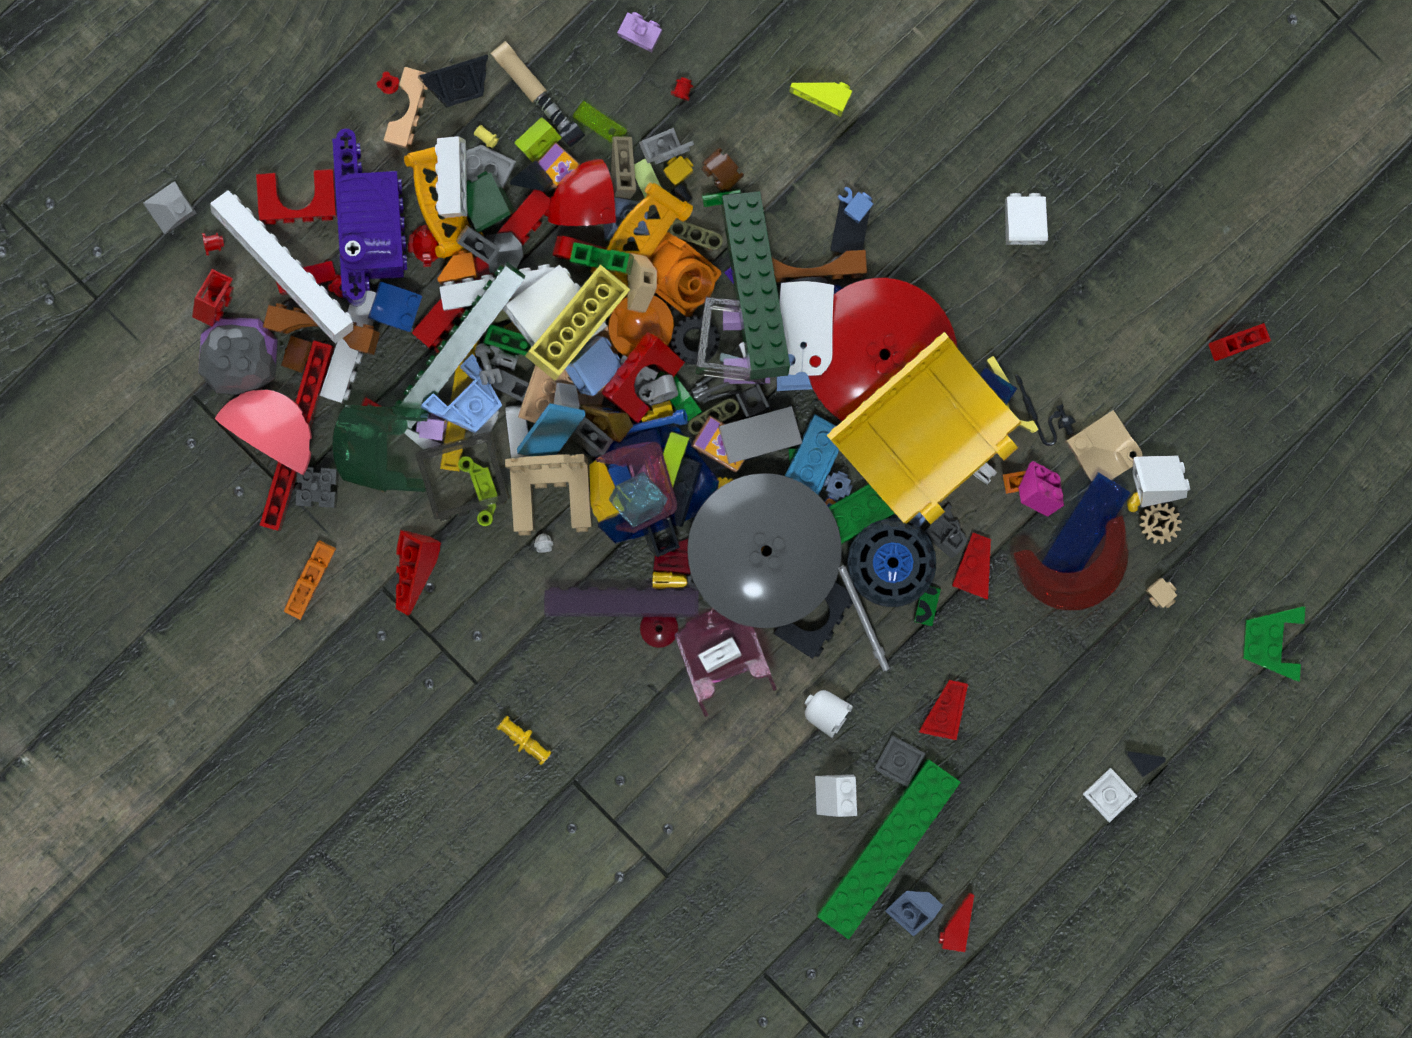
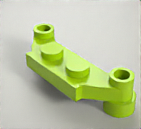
[458,456,501,526]

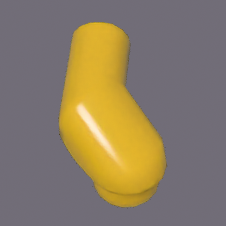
[1127,492,1140,512]

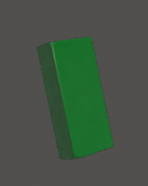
[702,188,741,207]

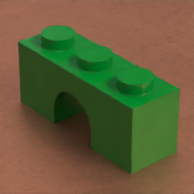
[570,242,634,275]

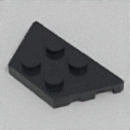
[418,55,488,108]

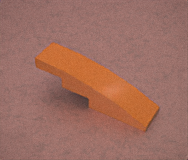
[283,540,336,620]

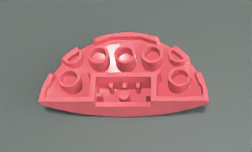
[215,390,312,475]

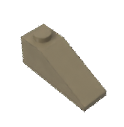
[611,137,636,199]

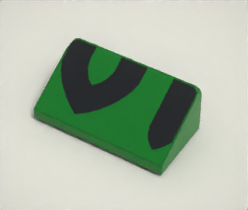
[914,586,941,626]

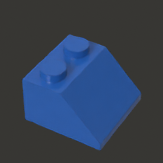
[368,282,422,332]

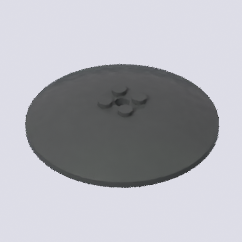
[687,474,842,628]

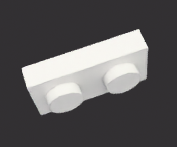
[698,637,741,673]

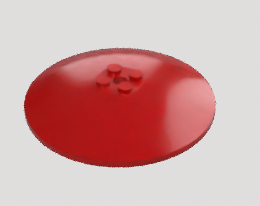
[805,278,957,421]

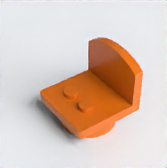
[649,232,721,317]

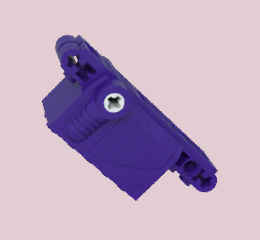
[332,128,407,307]

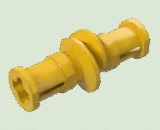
[496,716,552,765]

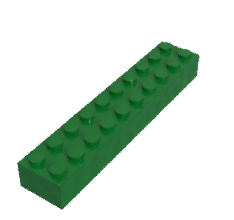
[817,759,961,939]

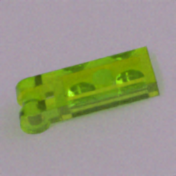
[572,101,627,143]

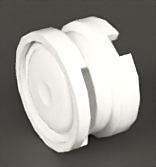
[973,463,997,485]

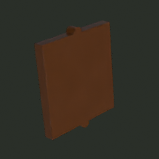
[281,336,312,373]

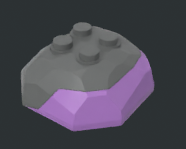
[198,317,278,395]

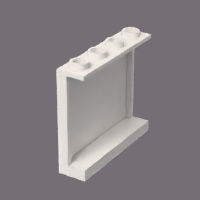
[503,265,607,346]

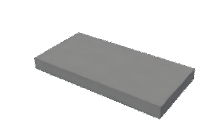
[718,406,802,464]

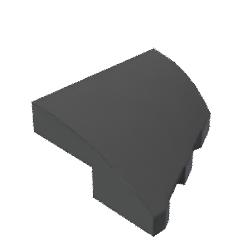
[924,503,967,558]

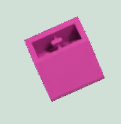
[1019,461,1064,517]

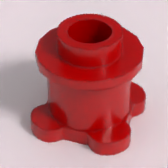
[377,72,400,95]
[671,77,694,101]
[202,232,224,256]
[328,275,343,297]

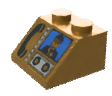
[579,404,633,442]

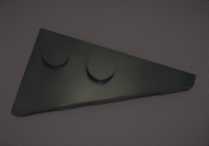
[672,456,703,527]

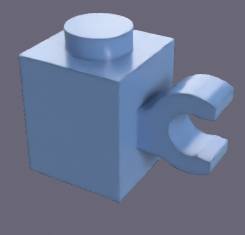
[838,187,873,223]

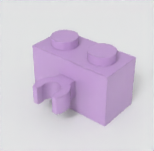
[617,12,662,53]
[416,413,447,441]

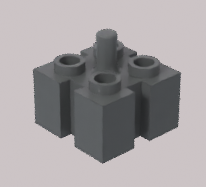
[296,467,339,508]

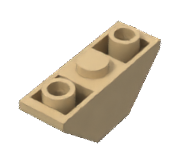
[627,253,657,313]

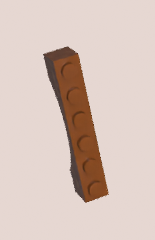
[772,250,867,283]
[263,303,380,355]

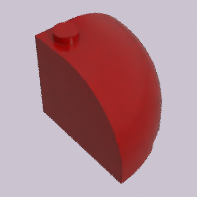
[548,159,616,226]

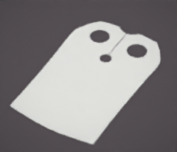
[780,281,834,376]

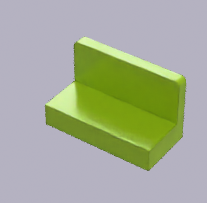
[514,117,561,162]

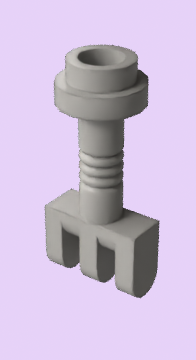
[475,343,502,385]

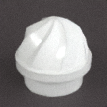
[534,534,553,553]

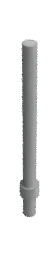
[838,565,890,671]

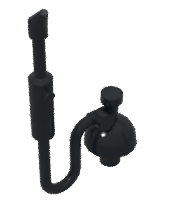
[1015,374,1076,446]

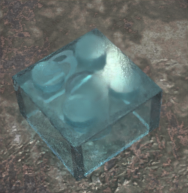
[609,472,668,527]

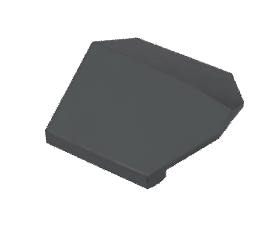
[486,232,523,274]

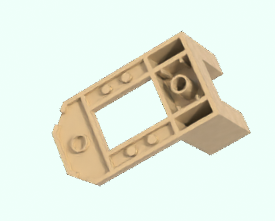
[505,454,592,536]

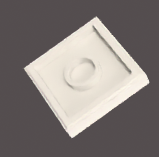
[1083,768,1137,823]

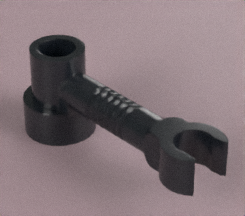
[648,182,693,219]

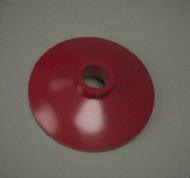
[640,609,678,648]

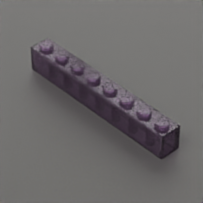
[544,587,699,617]

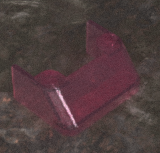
[596,442,677,533]

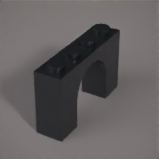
[774,582,853,659]

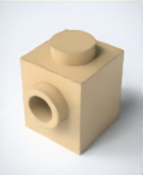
[1145,578,1177,608]

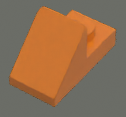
[1003,471,1026,494]

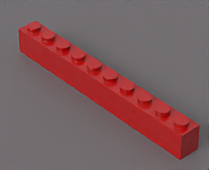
[412,190,551,349]
[260,340,334,531]

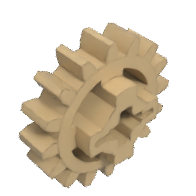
[1139,503,1182,544]

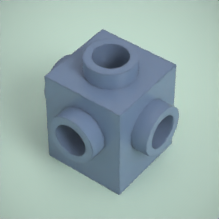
[824,471,853,500]

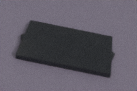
[830,195,872,253]

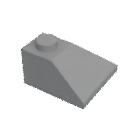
[143,181,196,234]

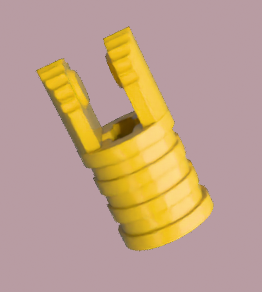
[653,572,687,589]

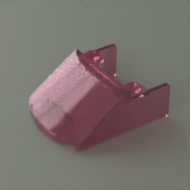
[675,610,777,717]

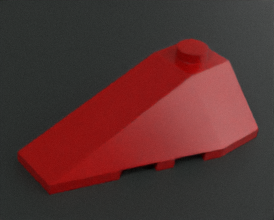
[396,530,441,615]

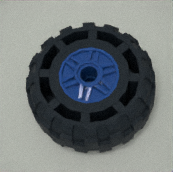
[848,519,936,607]

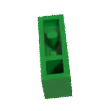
[655,371,702,422]

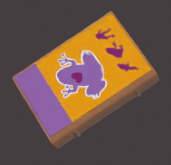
[538,143,580,191]
[691,415,744,473]

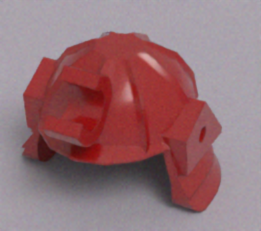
[408,225,448,267]

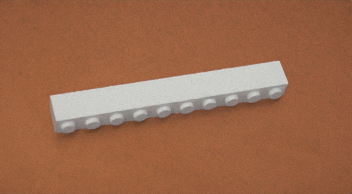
[210,191,354,344]

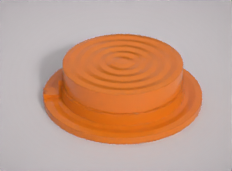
[608,295,674,357]

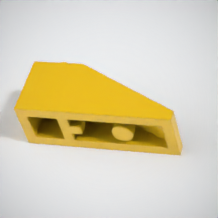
[589,457,626,522]

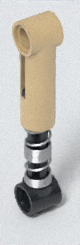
[491,41,585,148]

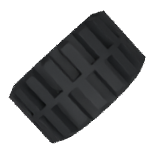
[672,316,719,365]

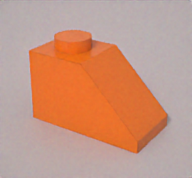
[437,250,478,285]

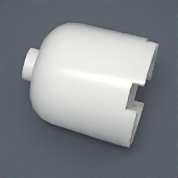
[804,690,853,738]

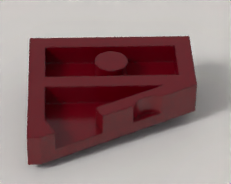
[654,539,691,574]

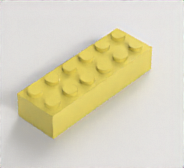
[525,265,630,381]

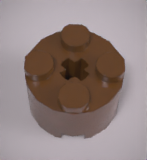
[701,148,744,192]

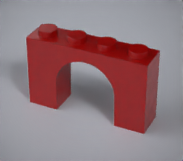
[256,169,337,225]
[601,332,685,423]

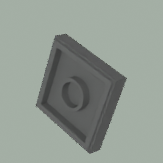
[874,735,926,787]

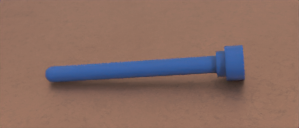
[627,409,688,434]

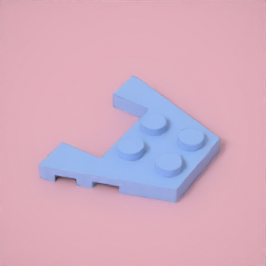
[421,354,502,433]

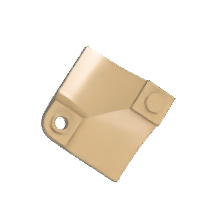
[1065,410,1142,490]

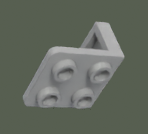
[639,128,694,164]

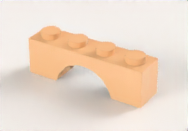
[384,67,428,149]

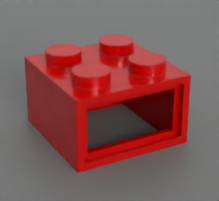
[192,269,234,326]

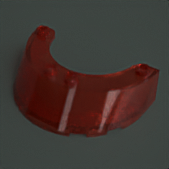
[1010,516,1128,610]

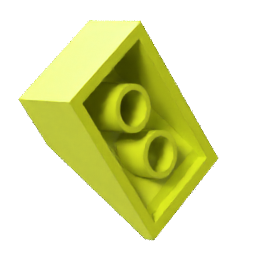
[789,82,852,117]

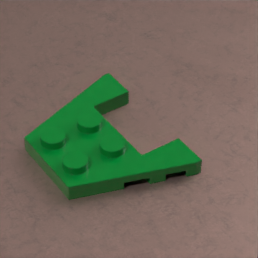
[1243,607,1306,681]

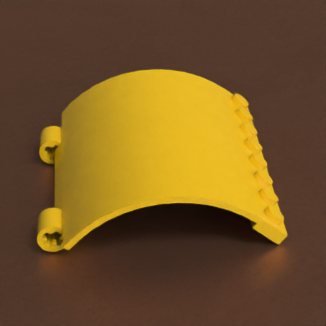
[827,332,1022,524]

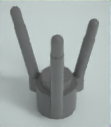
[692,368,741,403]

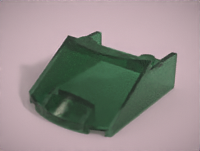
[332,405,430,492]

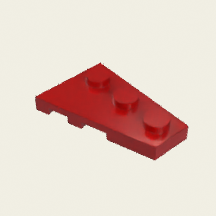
[952,532,991,600]
[919,680,968,740]

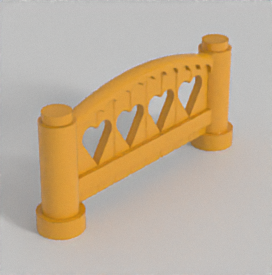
[404,147,484,258]
[591,182,693,298]

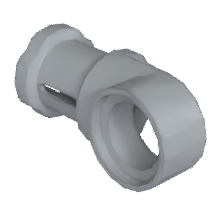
[489,346,519,371]

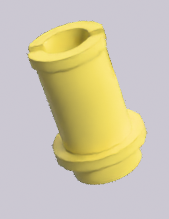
[474,125,499,148]

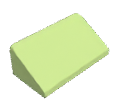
[634,159,661,198]

